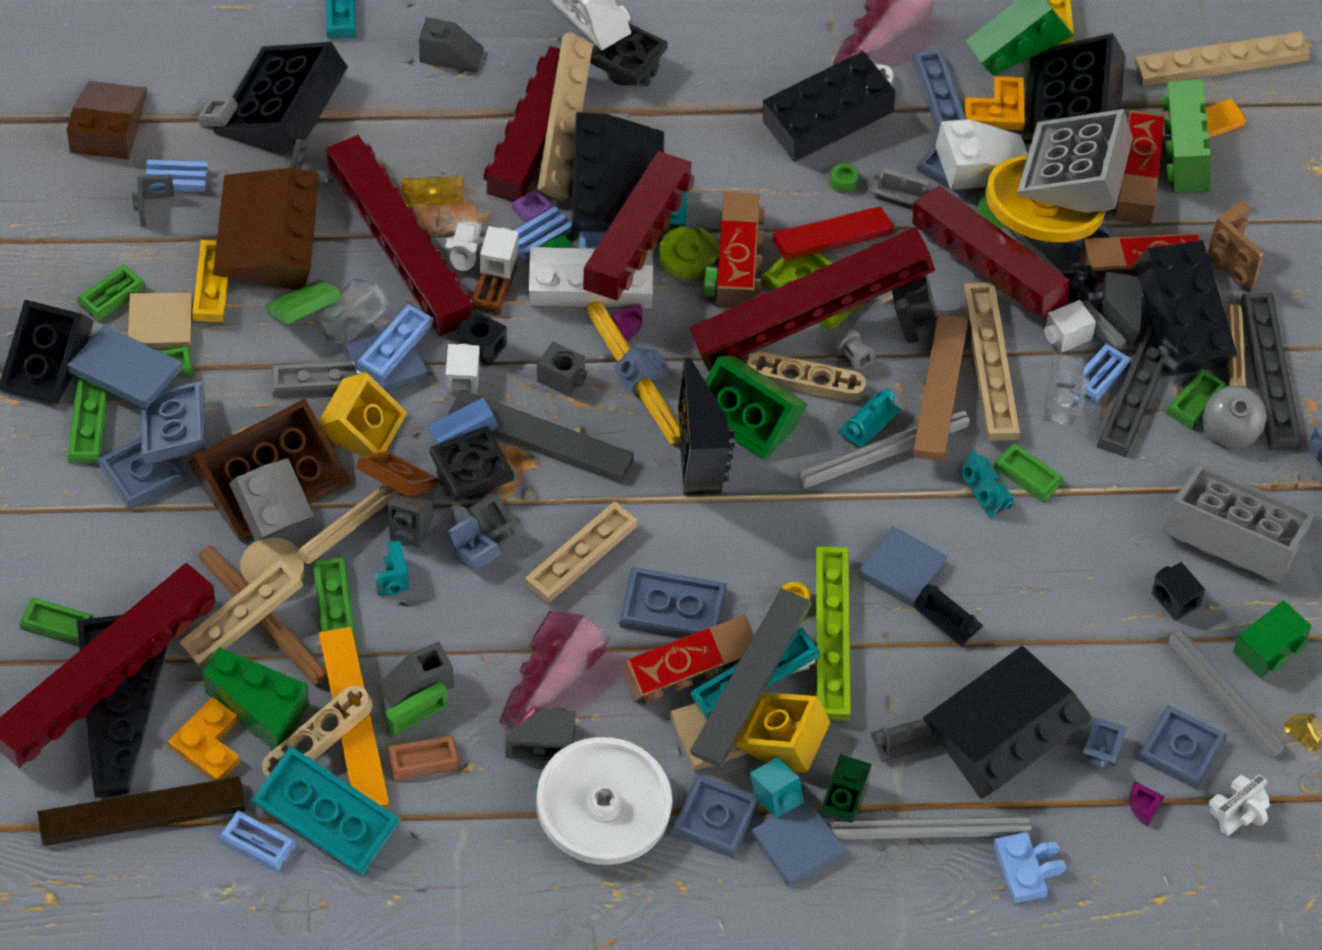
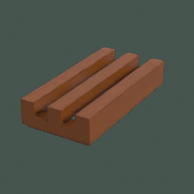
[472,262,517,316]

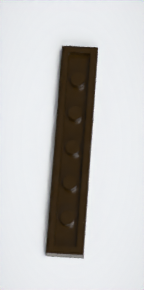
[37,776,246,846]

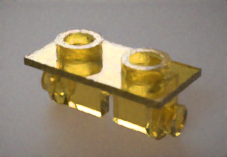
[402,175,464,206]

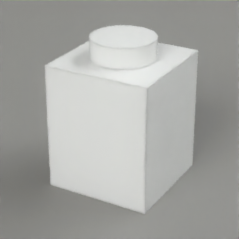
[480,226,519,279]
[1044,300,1096,353]
[446,344,480,394]

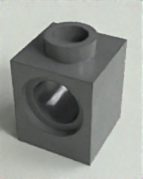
[537,342,587,397]

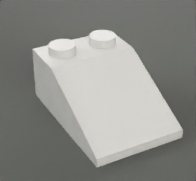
[935,119,1028,190]

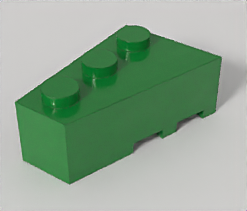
[965,0,1074,76]
[203,647,309,751]

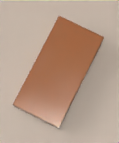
[388,735,460,781]

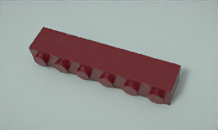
[483,46,561,202]
[583,151,695,301]
[912,185,1070,319]

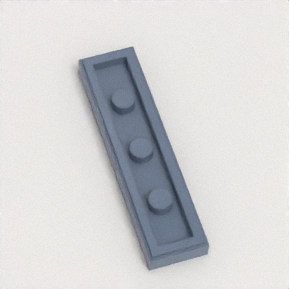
[913,50,966,133]

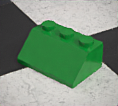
[705,356,808,459]

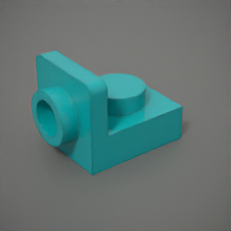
[375,541,410,596]

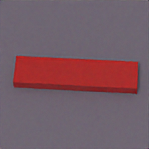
[772,206,894,261]

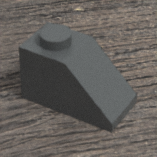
[419,17,484,72]
[1094,272,1142,345]
[505,707,576,761]

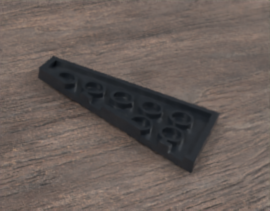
[77,614,169,798]

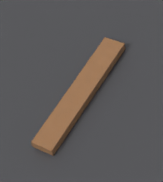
[913,315,968,461]

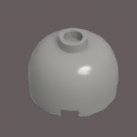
[1202,385,1267,450]

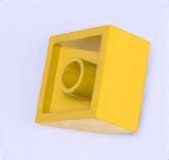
[318,372,408,456]
[735,692,831,773]

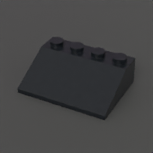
[1022,33,1126,144]
[213,42,348,153]
[571,112,664,241]
[677,358,735,494]
[922,645,1093,799]

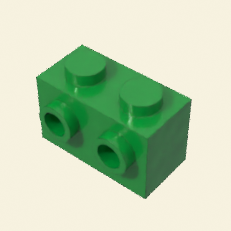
[1233,600,1312,678]

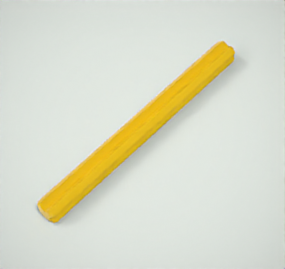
[587,301,680,445]

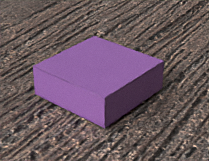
[512,189,554,223]

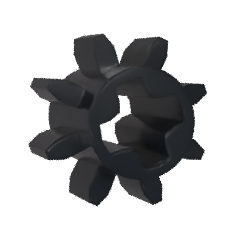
[1062,263,1099,301]

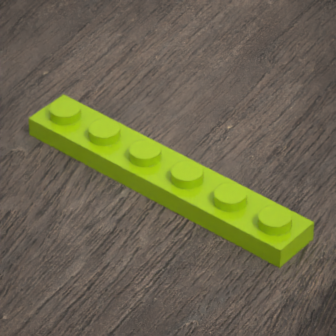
[815,546,851,721]

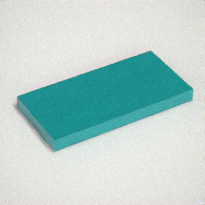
[251,745,401,876]

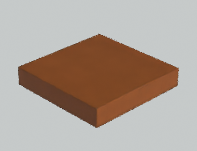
[355,451,439,497]

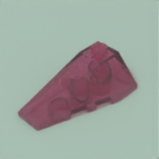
[832,0,937,64]
[499,611,611,728]

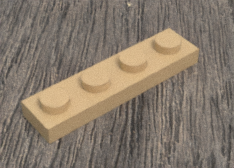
[525,501,638,604]
[179,559,304,669]

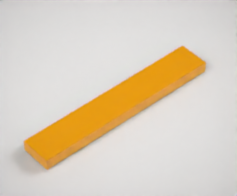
[319,627,390,809]

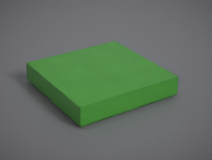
[264,279,342,324]

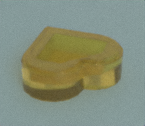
[1284,713,1322,752]

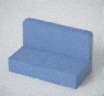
[427,397,499,445]

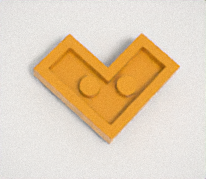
[964,76,1025,131]
[167,697,240,781]

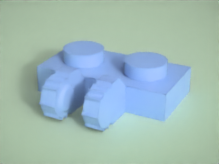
[994,832,1067,904]

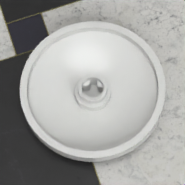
[536,737,672,865]

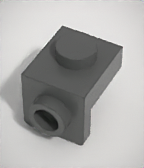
[467,493,520,543]

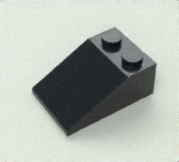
[0,299,94,405]

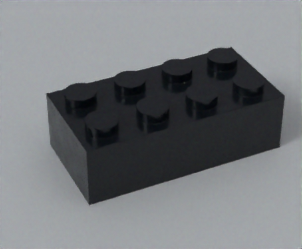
[763,51,895,162]
[1134,240,1237,376]

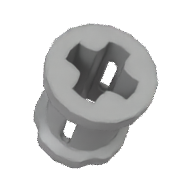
[835,330,876,371]

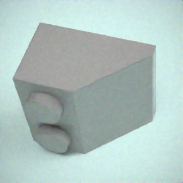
[229,458,314,542]

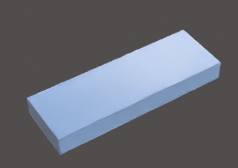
[356,304,434,381]

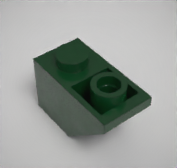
[820,754,872,823]

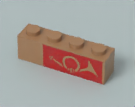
[1115,110,1165,225]
[716,192,765,307]
[1078,233,1202,283]
[620,614,754,704]

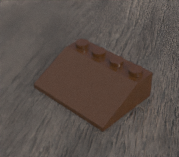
[213,168,320,290]
[188,399,351,541]

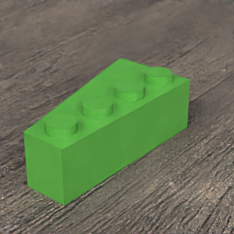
[1162,79,1211,194]

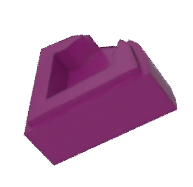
[612,304,643,341]
[1129,781,1164,827]

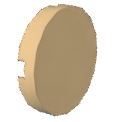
[240,537,305,585]

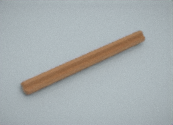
[199,545,327,685]

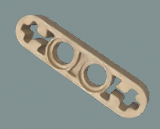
[747,352,866,402]
[262,685,373,777]

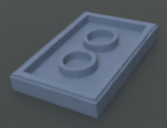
[67,325,182,409]
[141,381,207,465]
[619,567,727,638]

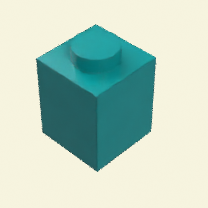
[750,758,804,818]

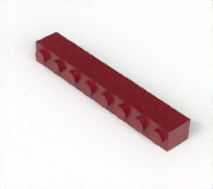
[326,134,475,337]
[689,227,936,372]
[0,562,216,769]

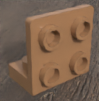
[1207,200,1264,292]

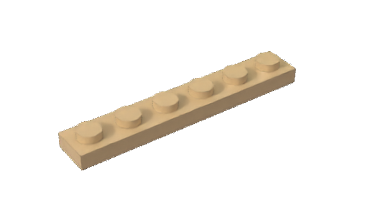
[537,31,593,202]
[1134,31,1311,86]
[963,282,1020,441]

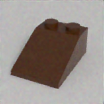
[67,81,147,160]

